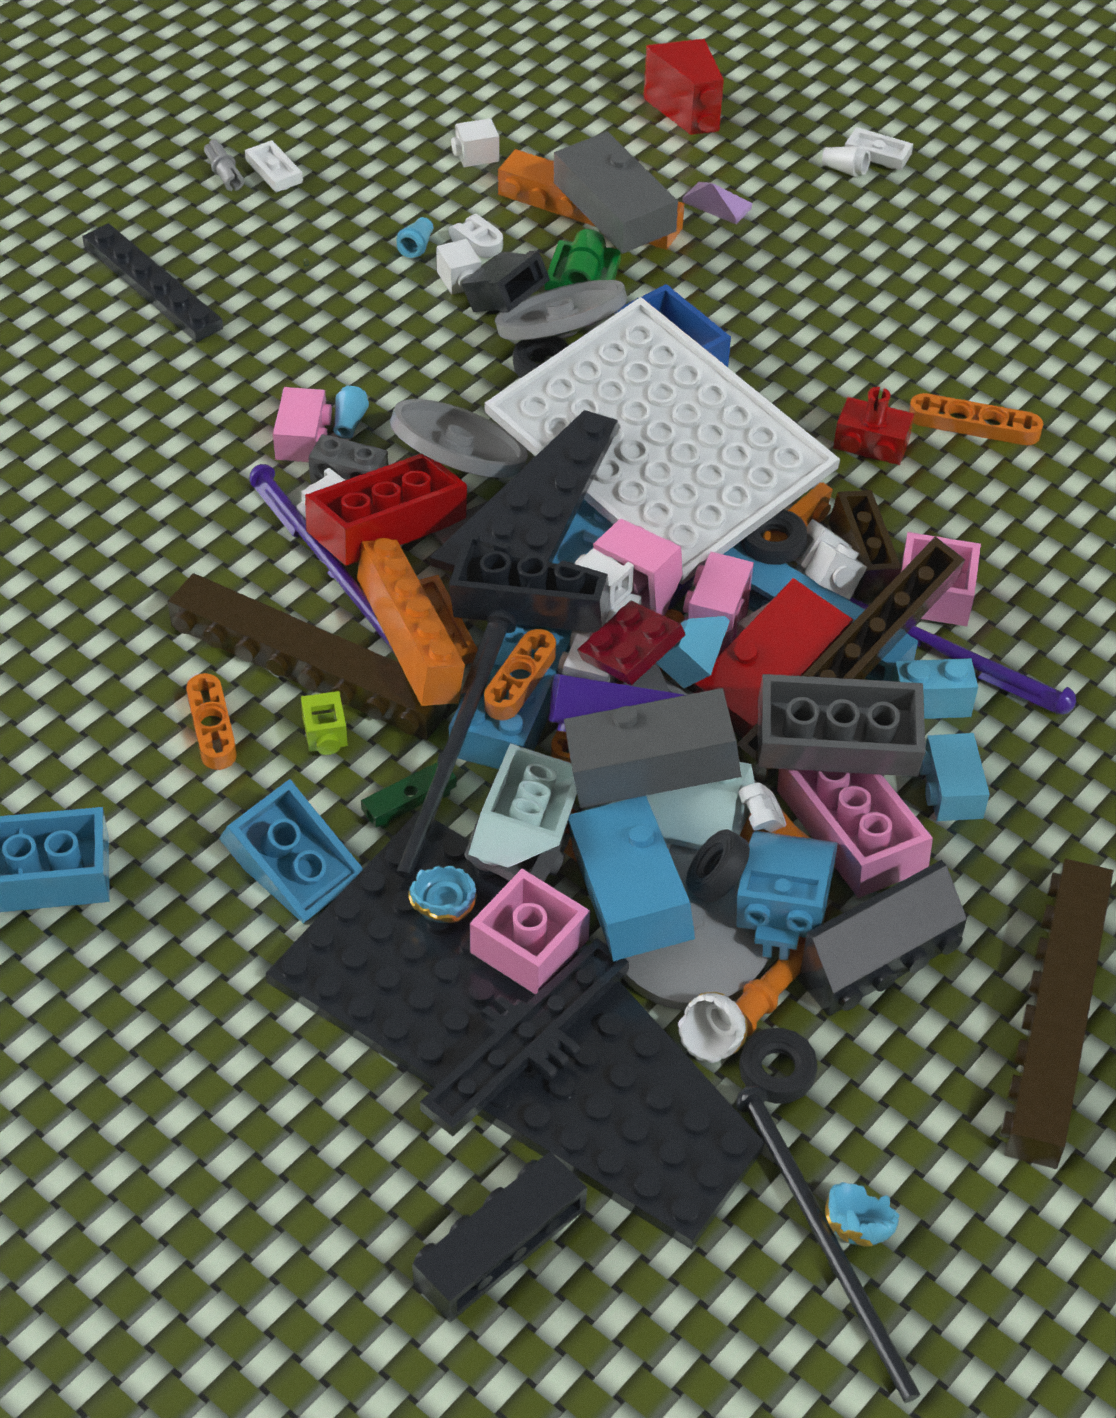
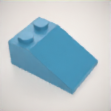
[219,779,363,924]

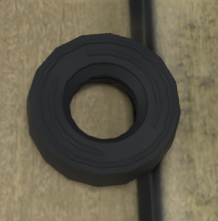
[513,336,569,378]
[742,509,807,565]
[686,829,750,903]
[739,1028,818,1104]

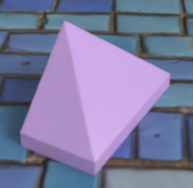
[683,182,752,224]

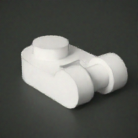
[448,214,503,258]
[738,783,786,833]

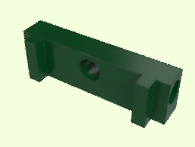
[361,762,457,829]

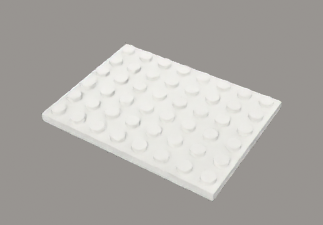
[485,297,840,585]

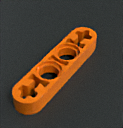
[909,393,1043,445]

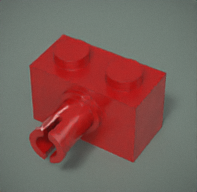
[833,387,915,465]

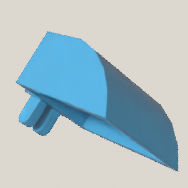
[736,831,838,961]

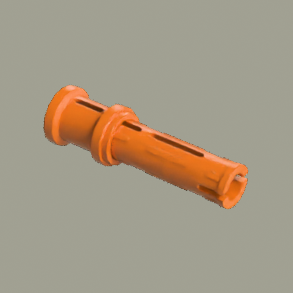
[735,937,806,1036]

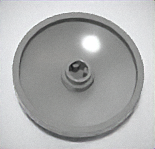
[495,280,627,340]
[390,399,528,478]
[606,855,769,1010]

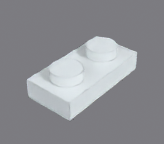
[845,127,913,170]
[245,140,303,192]

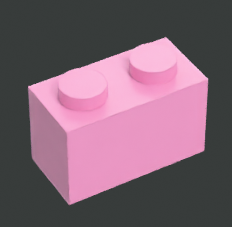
[273,387,332,462]

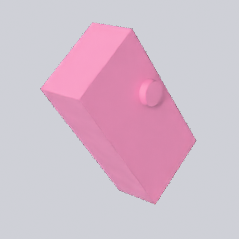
[777,769,933,898]

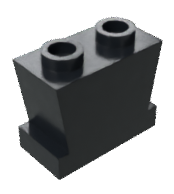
[461,251,550,313]

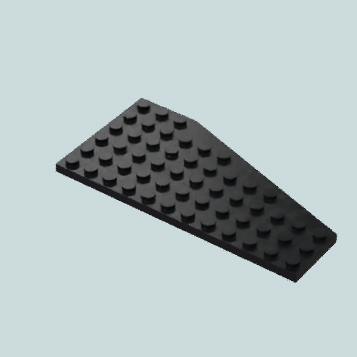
[265,810,765,1250]

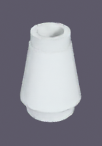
[822,146,870,177]

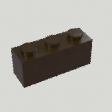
[829,490,902,600]

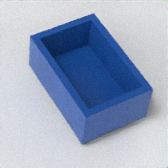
[614,284,731,367]

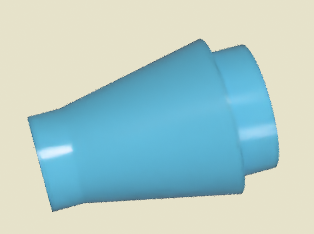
[396,217,433,258]
[334,386,369,439]

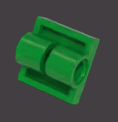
[545,229,621,290]

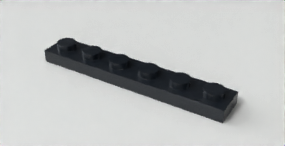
[82,223,223,343]

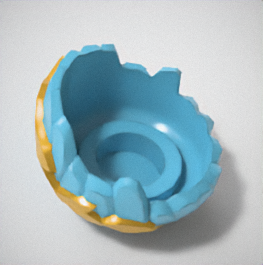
[408,866,477,923]
[825,1182,899,1247]

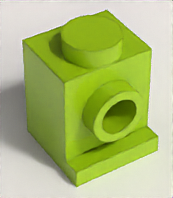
[301,691,348,755]

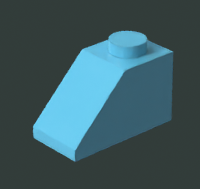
[656,616,730,688]

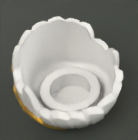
[678,992,748,1063]

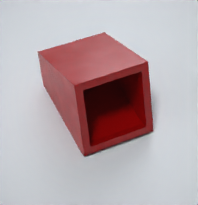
[644,39,724,135]

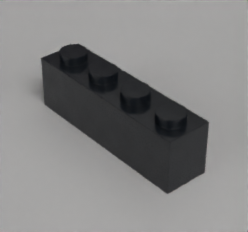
[412,1152,587,1323]

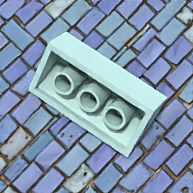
[468,743,577,868]
[582,762,755,850]

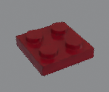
[577,600,686,686]

